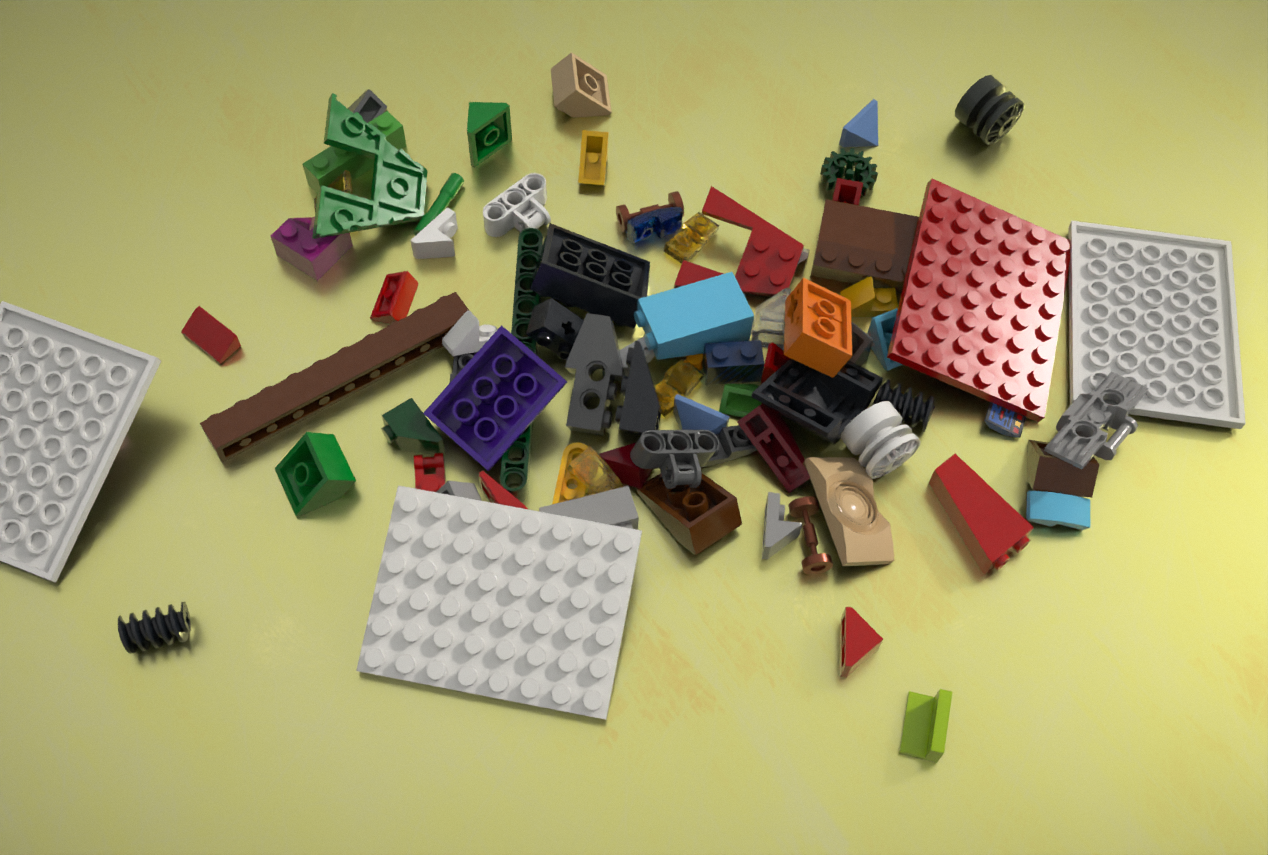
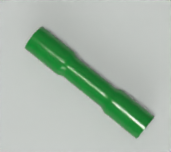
[413,173,464,236]

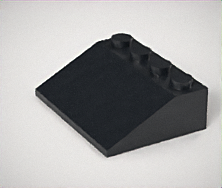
[530,223,650,329]

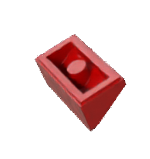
[370,271,418,324]
[181,306,241,364]

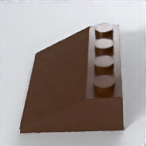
[811,199,919,293]

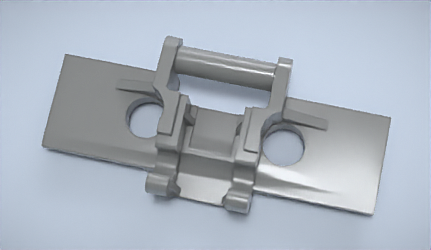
[1044,372,1148,469]

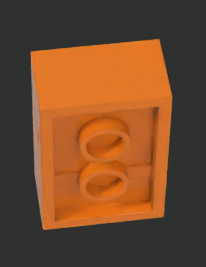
[784,278,852,378]

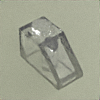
[751,288,791,350]

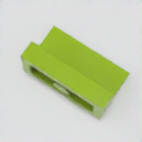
[899,689,953,763]

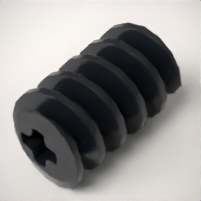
[873,379,935,432]
[118,602,191,654]

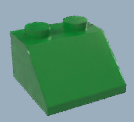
[275,432,356,516]

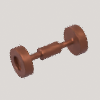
[616,191,684,232]
[788,496,833,575]

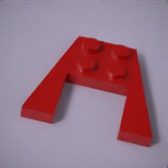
[674,186,804,298]

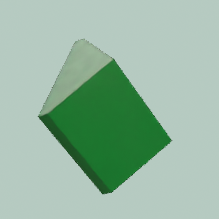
[467,102,512,168]

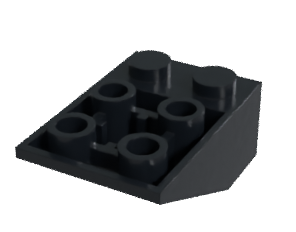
[615,341,662,435]

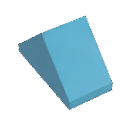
[867,308,903,371]

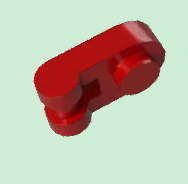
[414,453,446,492]

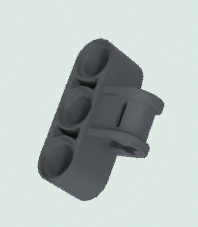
[630,430,719,489]

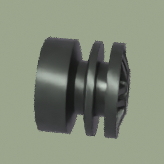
[955,75,1025,145]

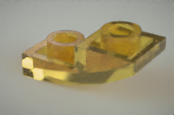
[663,212,719,263]
[655,358,704,417]
[567,446,624,496]

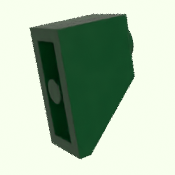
[381,398,446,455]

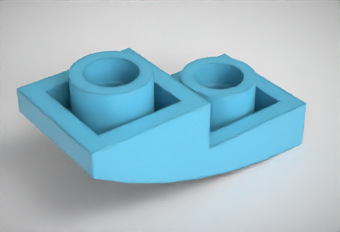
[1026,491,1090,530]

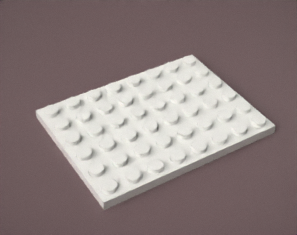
[1068,221,1246,429]
[0,301,161,582]
[356,485,642,720]

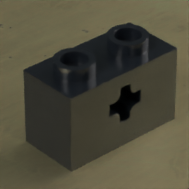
[526,298,584,361]

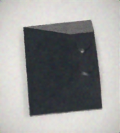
[751,358,883,445]

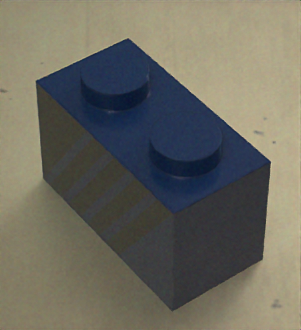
[703,340,765,385]

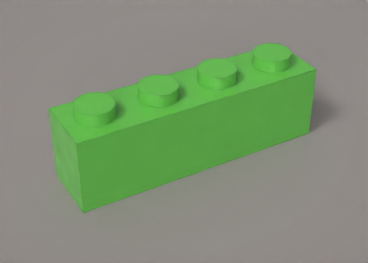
[302,111,407,194]

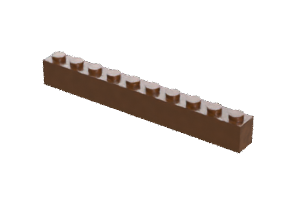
[200,292,469,463]

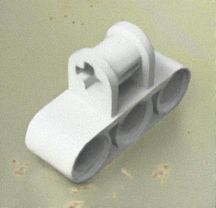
[483,173,551,237]

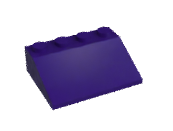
[423,325,567,471]

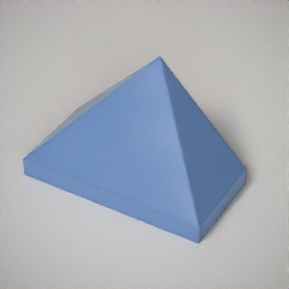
[839,99,878,147]
[673,394,730,434]

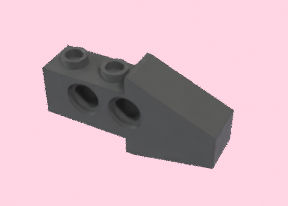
[565,313,625,436]

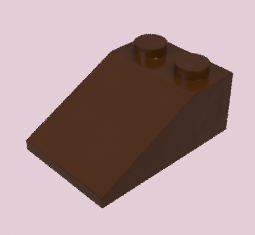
[636,473,742,555]

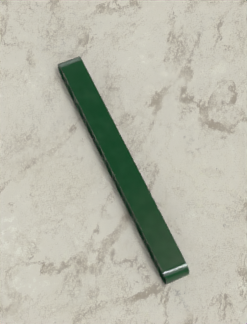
[500,228,543,502]

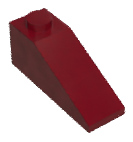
[737,404,810,493]

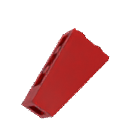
[929,453,1034,575]

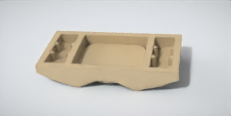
[804,457,894,566]

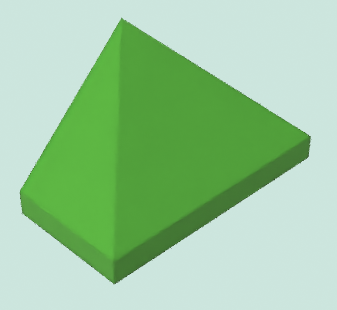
[719,384,762,418]

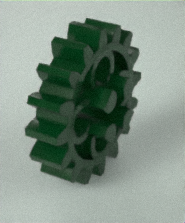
[820,148,878,196]

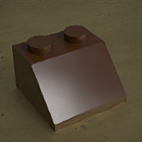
[1027,440,1100,498]

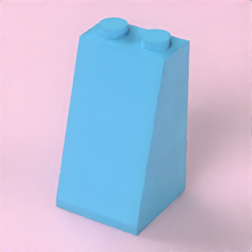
[634,272,754,360]

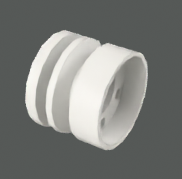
[841,401,921,479]

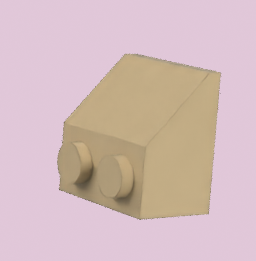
[551,52,612,118]

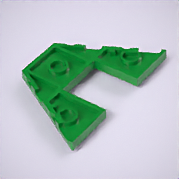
[312,93,428,239]

